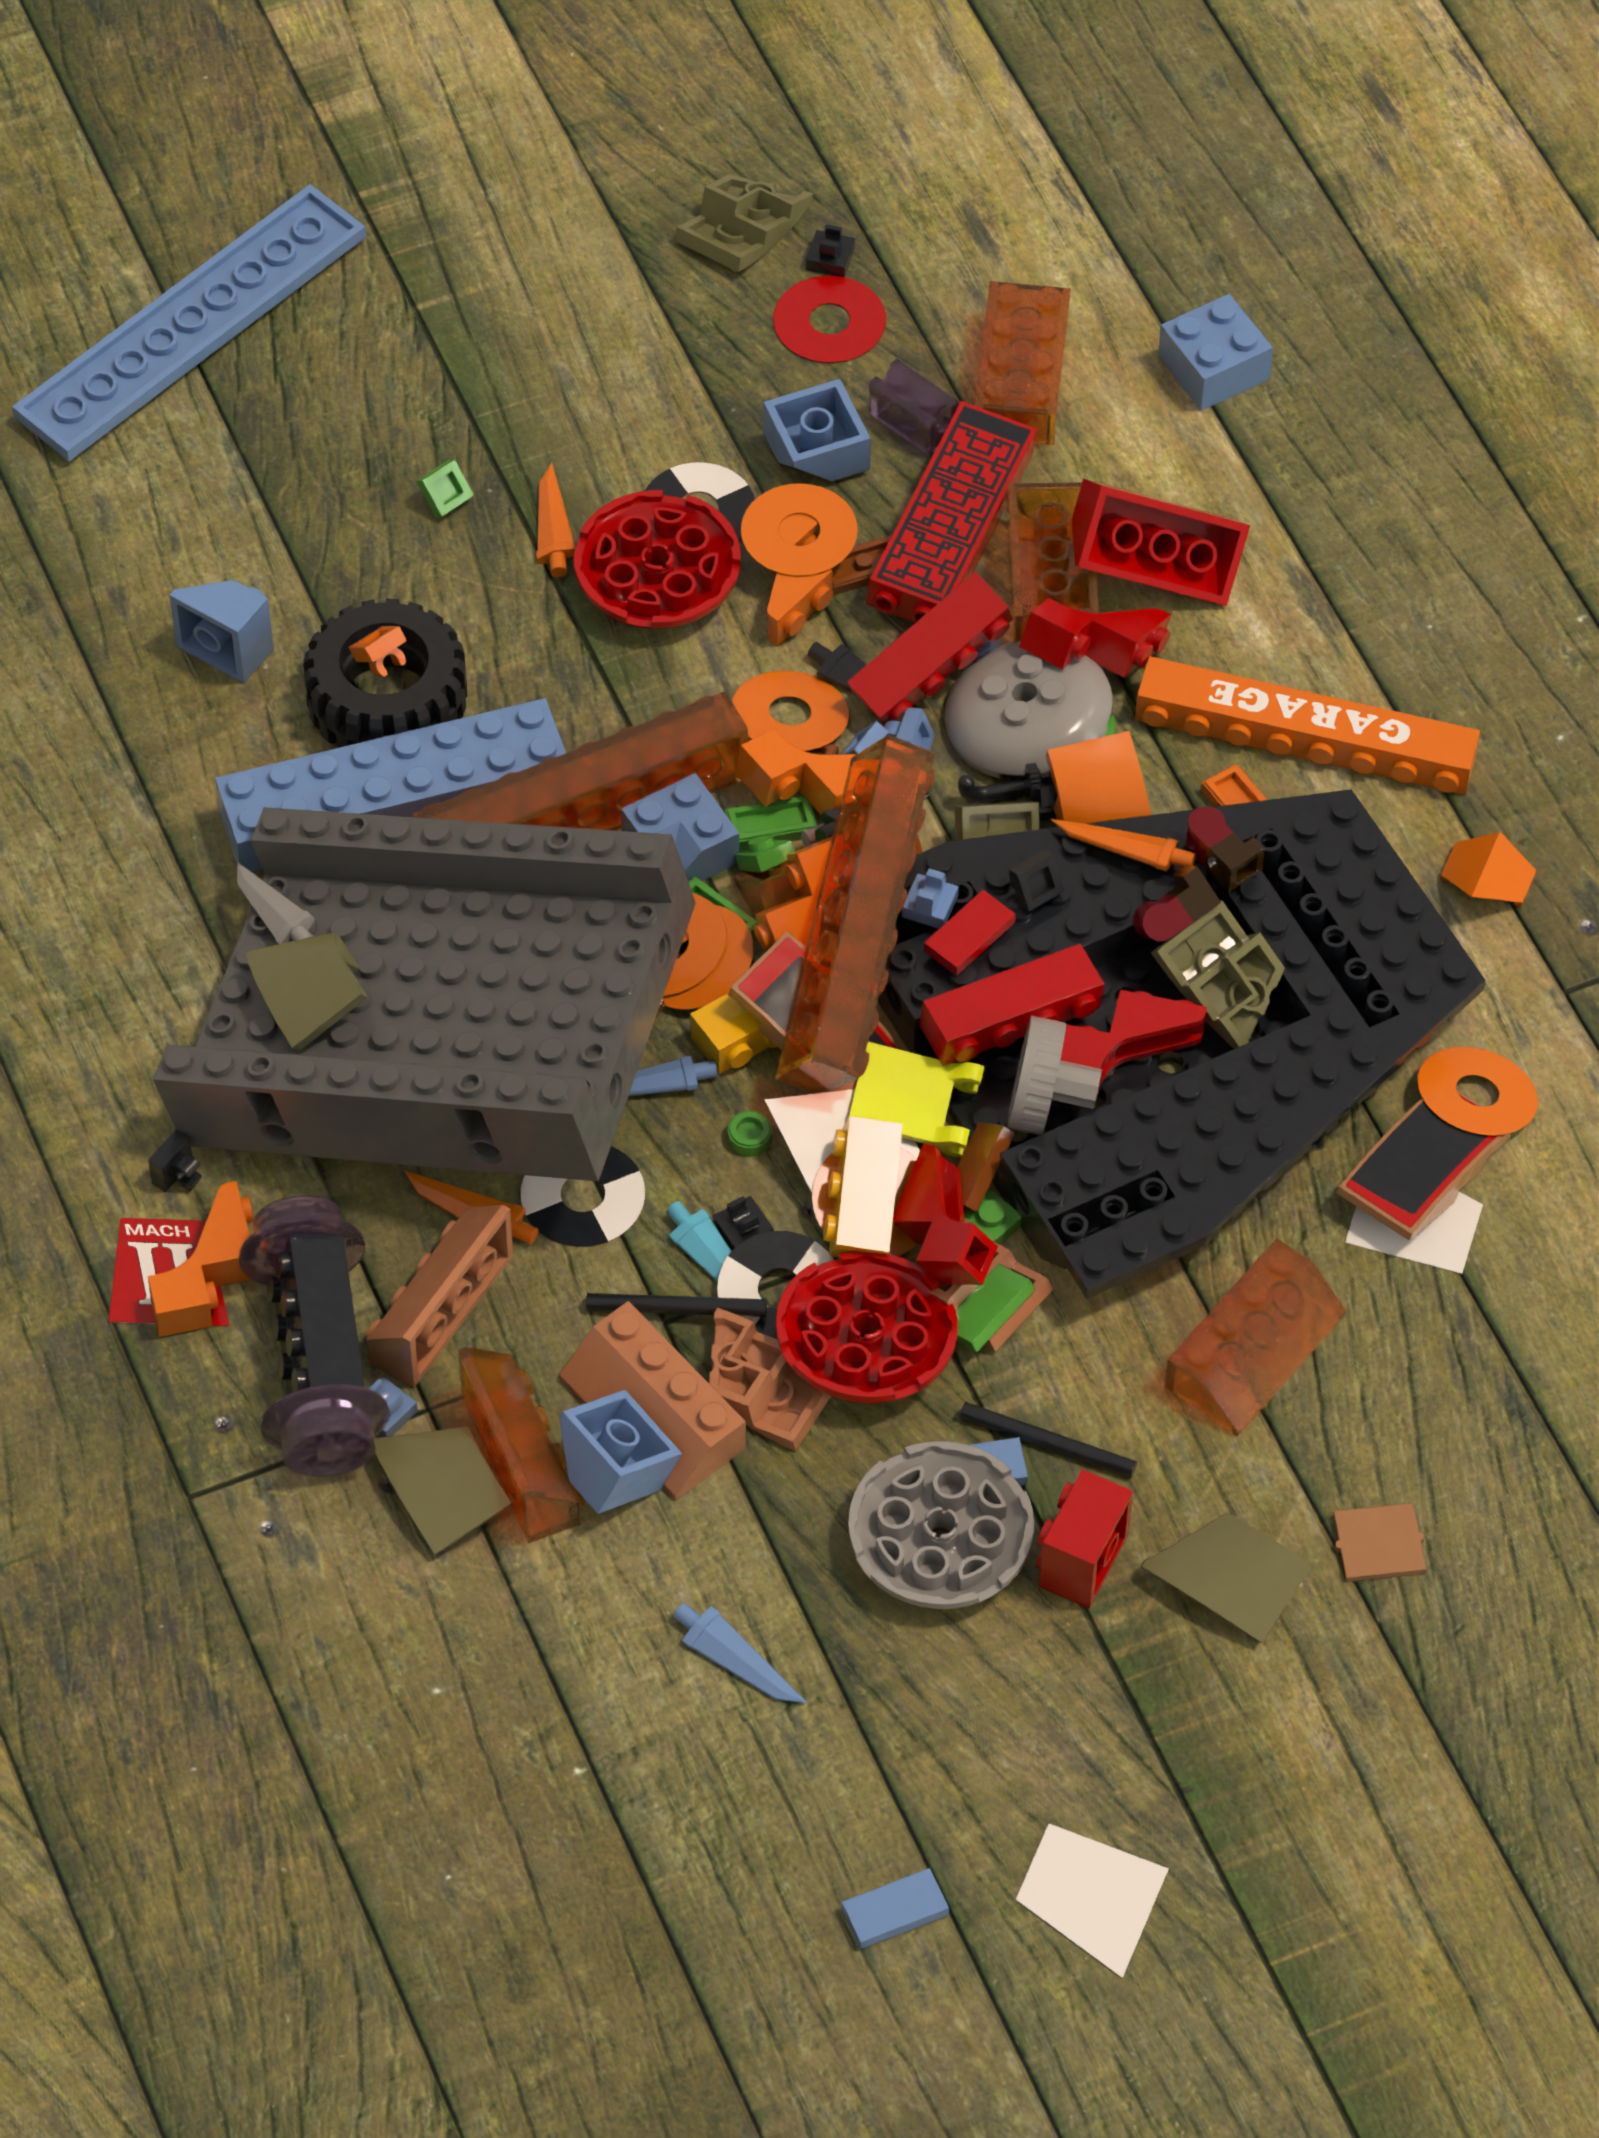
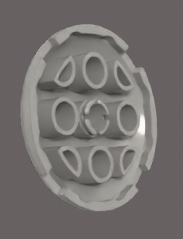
[945,641,1113,778]
[848,1441,1034,1610]

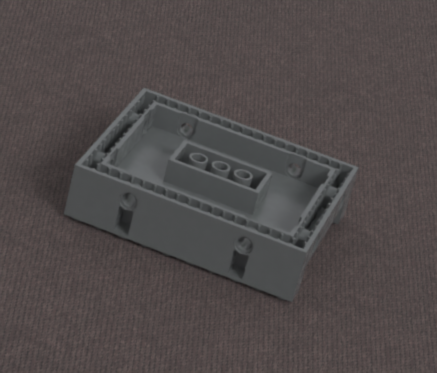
[153,807,696,1181]

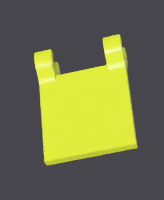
[848,1041,984,1158]

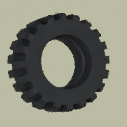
[303,598,467,748]

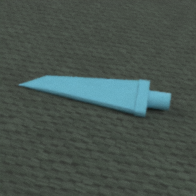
[666,1201,762,1299]

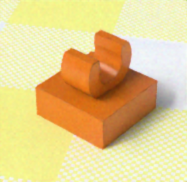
[348,626,407,677]

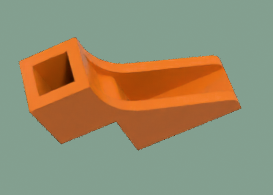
[767,513,833,646]
[734,729,903,815]
[754,835,860,955]
[148,1181,263,1337]

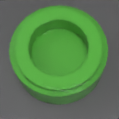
[728,1111,772,1156]

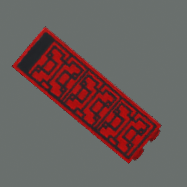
[866,401,1037,623]

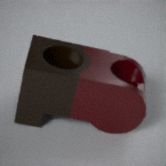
[1186,806,1265,892]
[1133,865,1221,941]

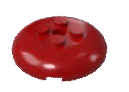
[573,490,741,629]
[776,1251,958,1404]

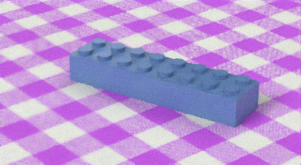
[215,698,571,872]

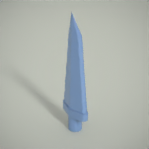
[628,1056,718,1096]
[673,1603,807,1703]

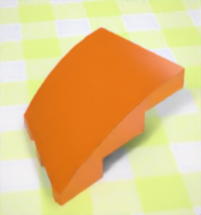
[1046,731,1152,824]

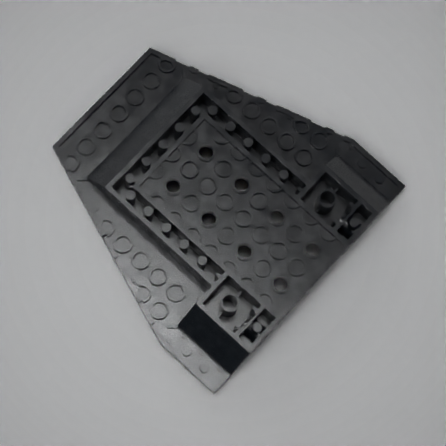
[833,789,1486,1299]

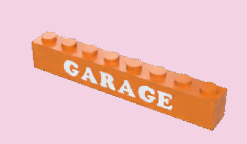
[1135,656,1481,795]

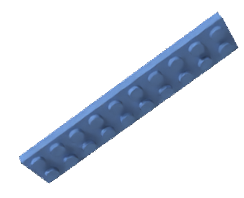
[12,184,366,461]

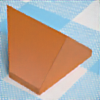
[1440,832,1536,907]

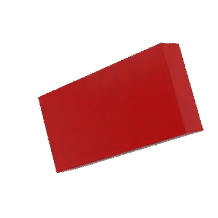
[924,890,1016,976]

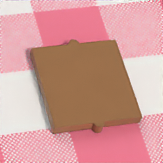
[1333,1503,1427,1582]

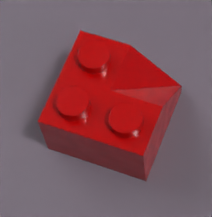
[1036,1469,1133,1609]

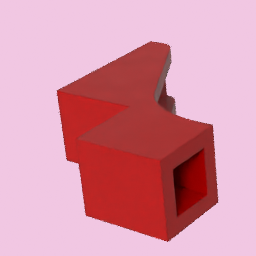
[1019,598,1171,678]
[1060,990,1207,1100]
[893,1144,998,1285]

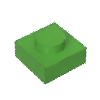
[416,460,474,517]
[735,835,794,872]
[964,1190,1021,1245]

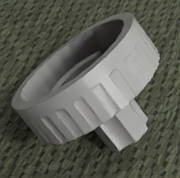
[1006,1015,1102,1135]

